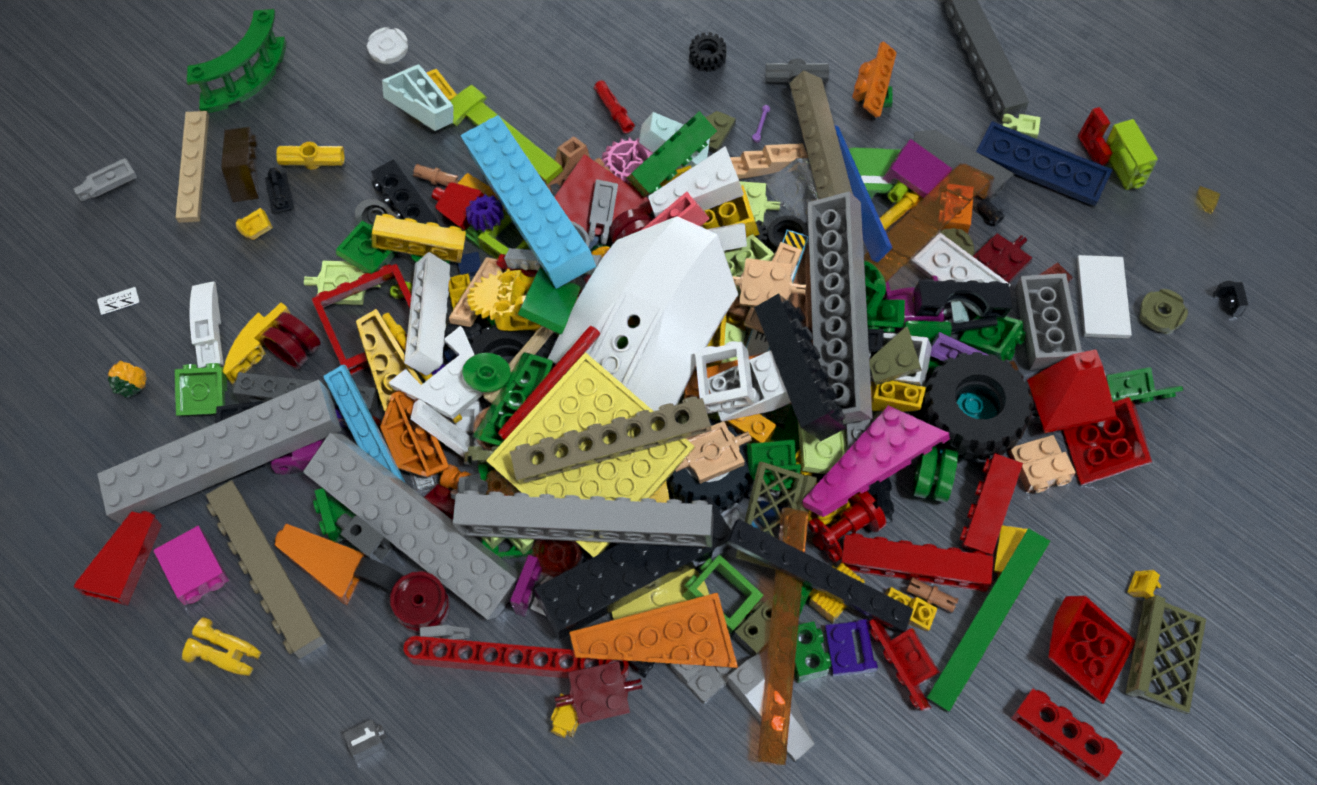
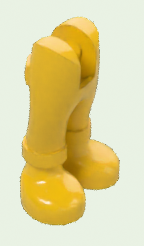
[182,617,262,676]

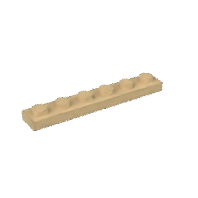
[176,111,209,223]

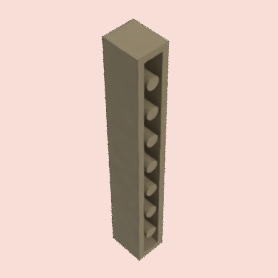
[790,70,853,199]
[206,480,326,659]

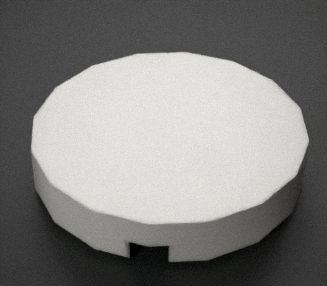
[367,27,408,64]

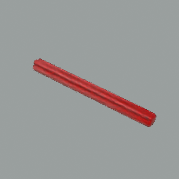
[498,326,601,440]

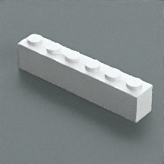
[404,252,450,376]

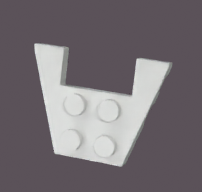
[389,326,484,419]

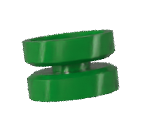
[913,446,958,503]

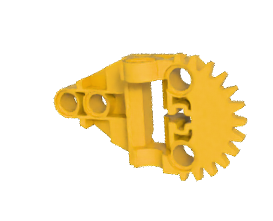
[467,269,579,331]

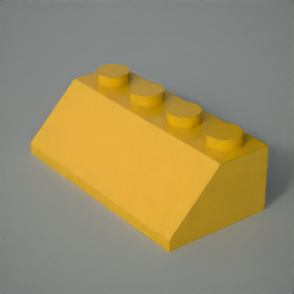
[372,214,466,263]

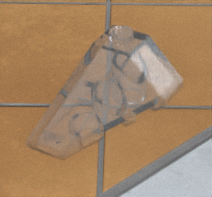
[765,158,819,230]

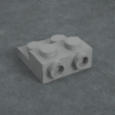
[670,663,739,704]

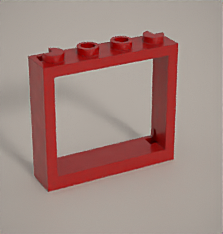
[312,264,412,375]

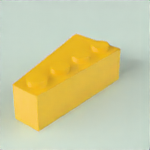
[355,309,422,413]

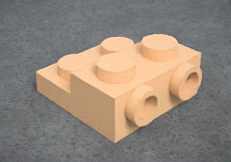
[1008,435,1076,493]

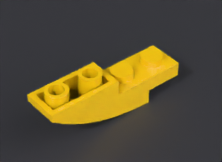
[223,302,290,384]
[870,380,926,412]

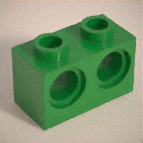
[783,621,831,683]

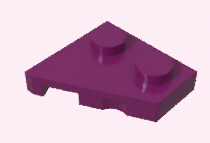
[510,555,542,617]

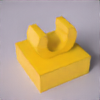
[1127,570,1161,599]

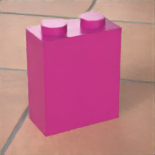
[153,526,230,606]

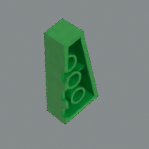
[627,111,717,197]
[473,352,553,446]

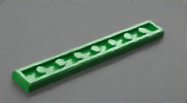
[926,528,1050,713]

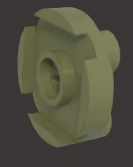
[1139,289,1188,334]
[464,446,499,467]

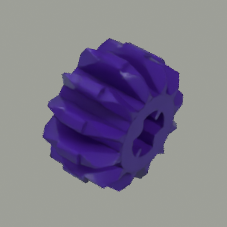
[466,194,504,232]

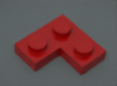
[1077,107,1113,166]

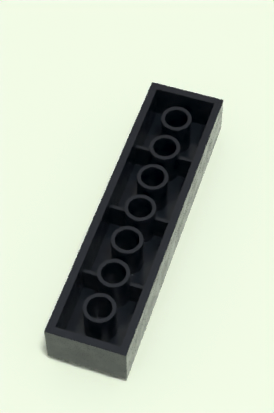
[535,497,733,640]

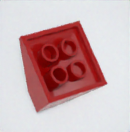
[1027,349,1117,433]
[1063,397,1152,486]
[1048,596,1136,704]

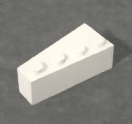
[648,146,744,217]

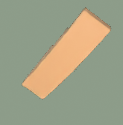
[730,143,809,179]

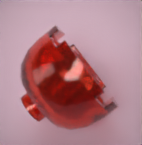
[532,539,582,578]

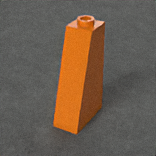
[274,524,366,605]

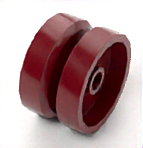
[608,209,653,245]
[260,312,321,369]
[390,571,450,634]

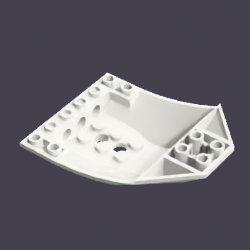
[548,216,739,411]

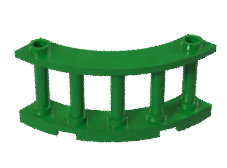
[187,9,286,113]

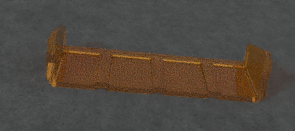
[864,163,994,283]

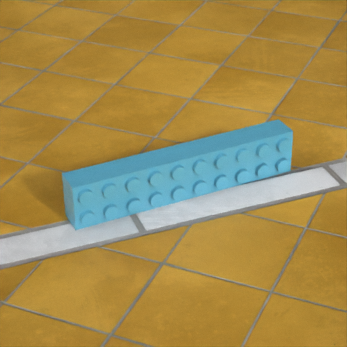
[461,115,597,289]

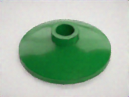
[462,353,511,392]

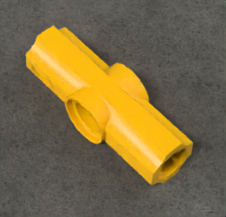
[276,141,345,170]

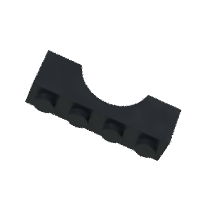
[913,279,1012,318]

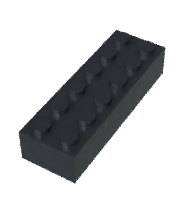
[754,293,846,441]

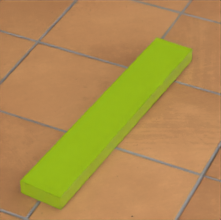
[466,102,563,184]

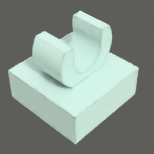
[944,301,969,324]

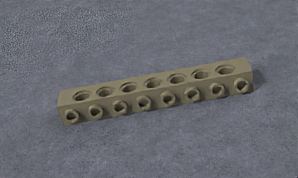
[510,397,712,484]

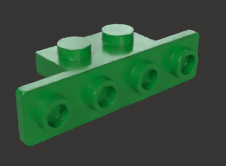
[1106,367,1183,403]

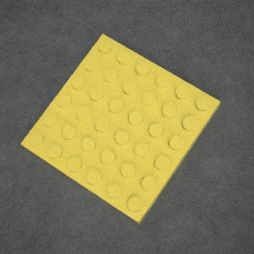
[486,352,695,557]

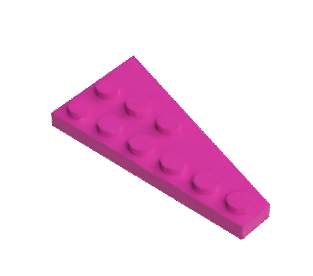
[802,405,950,517]

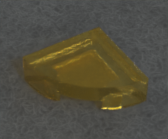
[1196,186,1221,214]

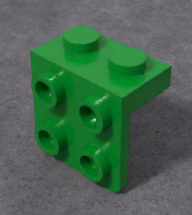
[904,321,952,375]
[313,488,356,542]

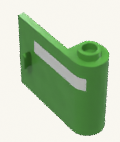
[849,148,912,199]

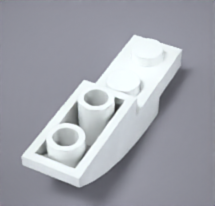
[190,281,224,368]

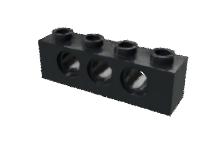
[371,159,439,225]

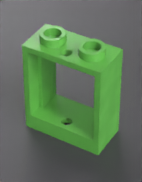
[682,555,764,634]

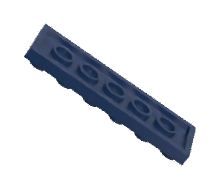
[976,121,1113,206]

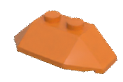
[380,390,450,478]

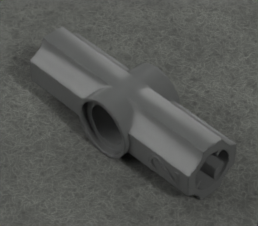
[765,59,829,85]

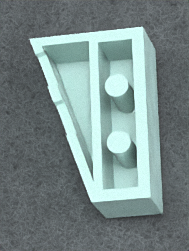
[382,64,453,131]
[639,112,710,170]

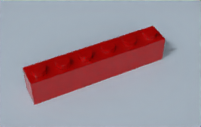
[840,533,993,592]

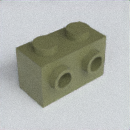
[734,598,792,657]

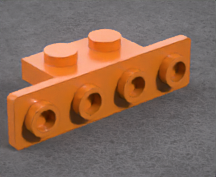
[852,41,897,118]

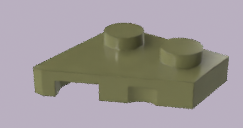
[869,327,922,385]

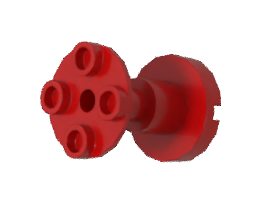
[807,491,887,563]

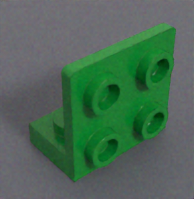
[867,299,905,332]

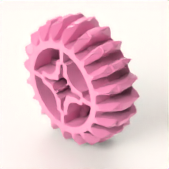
[601,137,653,191]

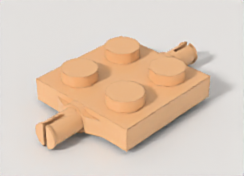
[732,258,806,307]
[675,421,752,484]

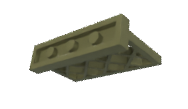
[735,462,817,572]
[1125,595,1206,714]

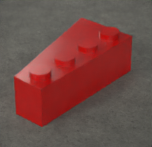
[959,453,1023,556]

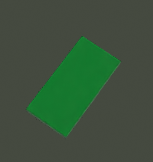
[518,267,581,335]

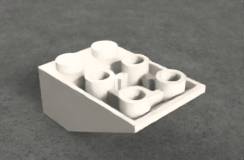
[708,350,791,422]

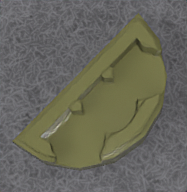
[937,228,975,256]

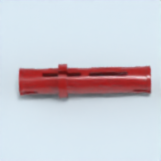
[593,80,635,134]

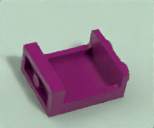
[882,139,952,208]

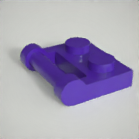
[824,619,878,677]

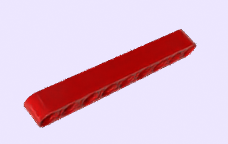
[403,636,629,679]

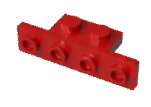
[869,619,940,711]

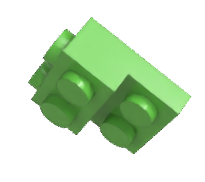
[175,363,227,416]

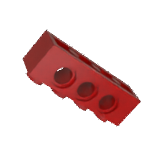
[1011,688,1123,782]

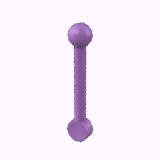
[752,105,770,143]

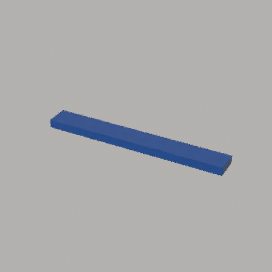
[834,125,893,263]

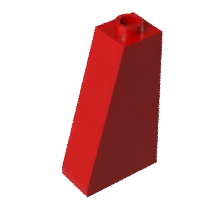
[74,511,162,606]

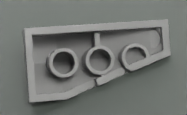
[727,651,815,762]

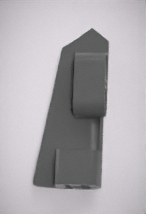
[914,130,1014,202]

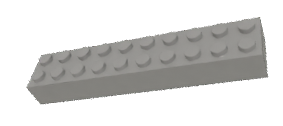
[808,191,872,424]
[97,380,342,524]
[303,432,521,620]
[453,491,714,547]

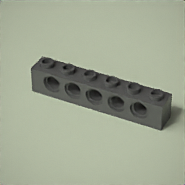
[233,372,380,421]

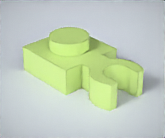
[1002,114,1041,139]

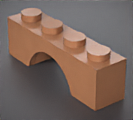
[544,137,590,193]

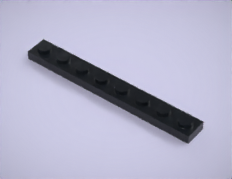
[726,519,914,633]

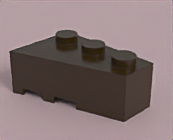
[221,126,259,202]

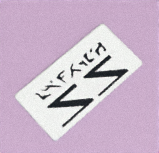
[97,287,139,315]

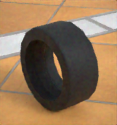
[767,216,809,254]
[353,557,403,594]

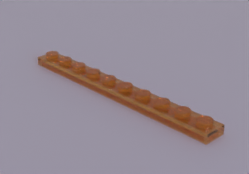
[757,507,808,766]

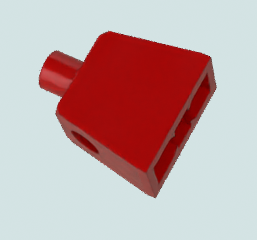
[431,182,484,231]

